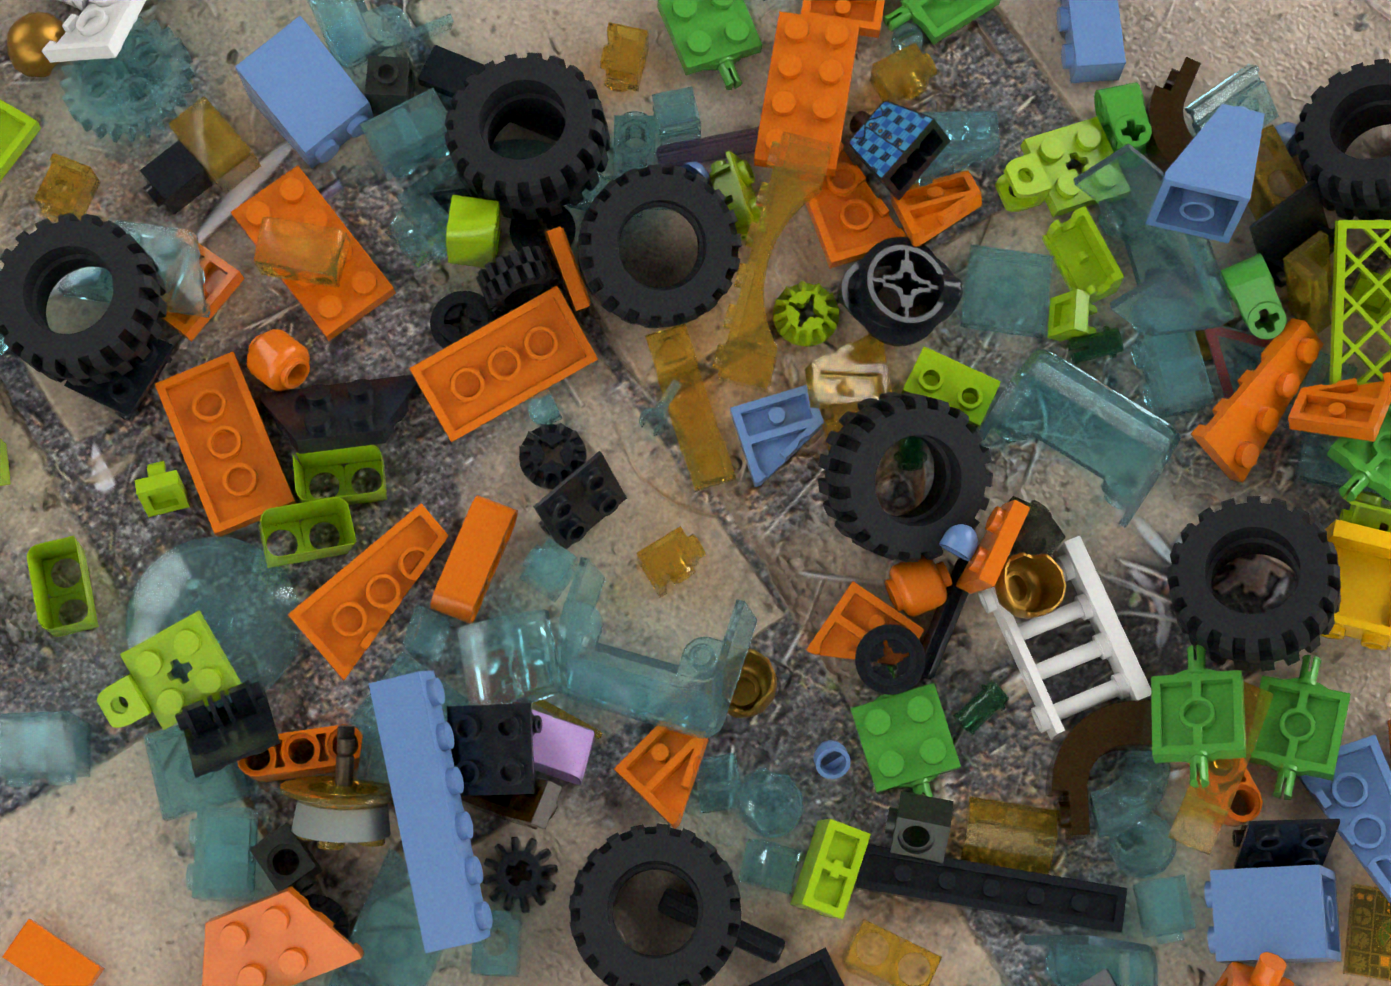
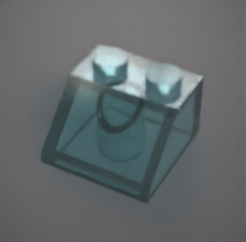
[0,711,92,787]

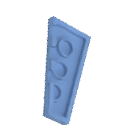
[1297,735,1391,904]

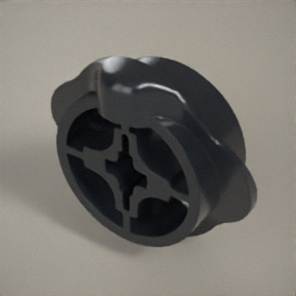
[837,237,963,347]

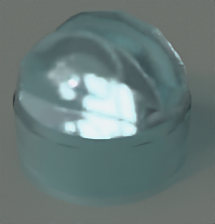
[891,23,924,60]
[528,389,562,425]

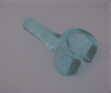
[639,379,682,436]

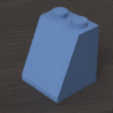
[235,16,375,169]
[1146,104,1265,243]
[1204,865,1342,963]

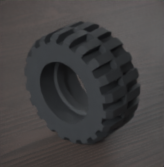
[445,52,610,220]
[1295,59,1391,220]
[577,164,742,328]
[0,213,167,386]
[818,392,993,562]
[1167,496,1341,672]
[569,823,742,986]

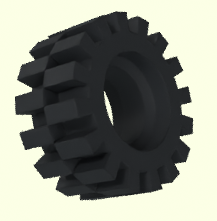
[476,246,559,313]

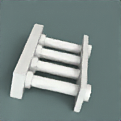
[978,536,1151,740]

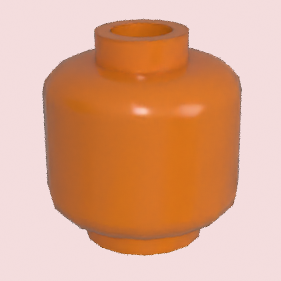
[247,329,310,391]
[884,555,952,617]

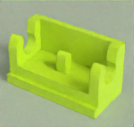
[1042,206,1124,304]
[790,819,871,920]

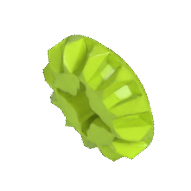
[773,281,840,347]

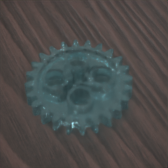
[60,16,195,143]

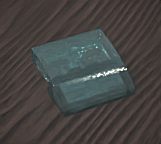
[457,609,563,705]

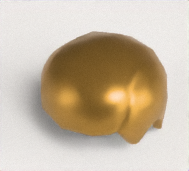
[7,11,66,77]
[994,552,1066,619]
[710,649,777,718]

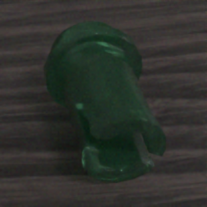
[1067,325,1124,365]
[893,436,927,471]
[953,680,1009,736]

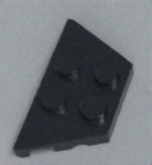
[259,374,422,454]

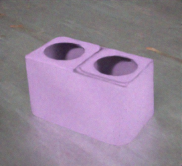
[532,709,595,785]

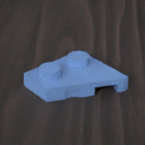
[730,384,824,487]

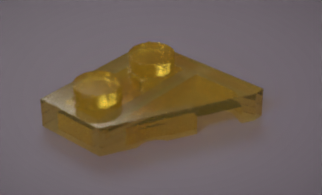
[805,333,892,409]

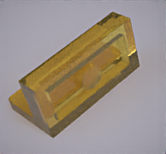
[1283,231,1332,334]
[960,796,1058,875]

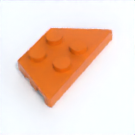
[202,886,365,986]

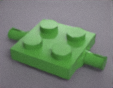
[657,0,762,90]
[883,0,1001,45]
[1327,403,1391,502]
[1151,645,1246,788]
[1244,655,1351,800]
[850,665,961,797]

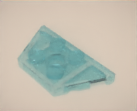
[57,220,210,318]
[328,848,444,986]

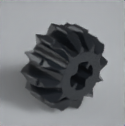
[483,837,558,914]

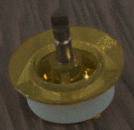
[280,725,393,850]

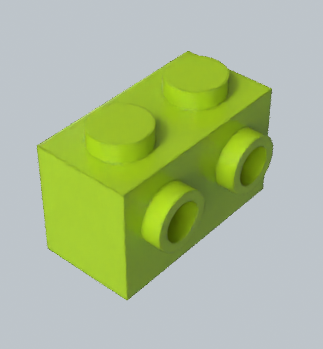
[901,346,1001,429]

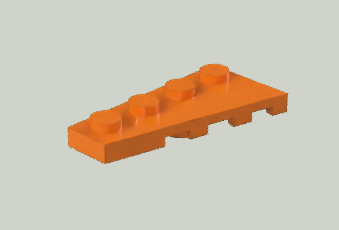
[793,142,907,269]
[1191,318,1324,483]
[288,503,449,681]

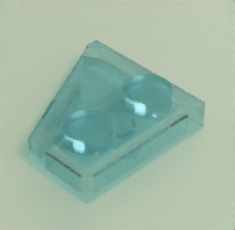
[919,111,1000,186]

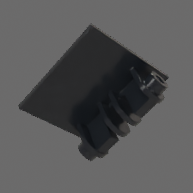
[1249,179,1335,288]
[64,338,175,421]
[533,451,627,553]
[175,680,281,778]
[447,703,542,796]
[1232,818,1340,869]

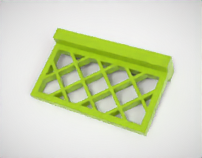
[1329,220,1391,385]

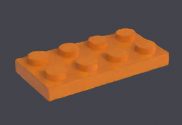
[754,11,860,177]
[231,165,396,341]
[409,286,598,442]
[155,351,297,538]

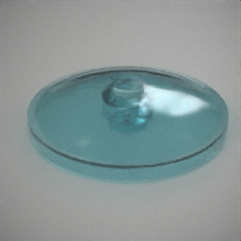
[126,537,301,709]

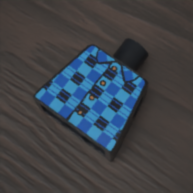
[849,101,951,200]

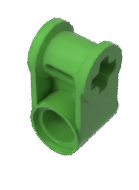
[1094,82,1152,166]
[1220,253,1287,339]

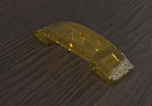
[645,324,736,492]
[1167,682,1274,855]

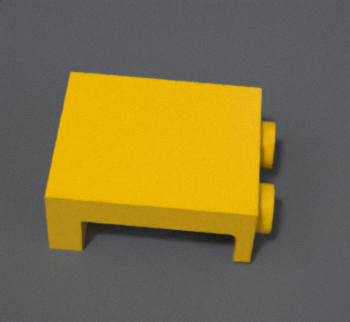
[1320,519,1391,650]

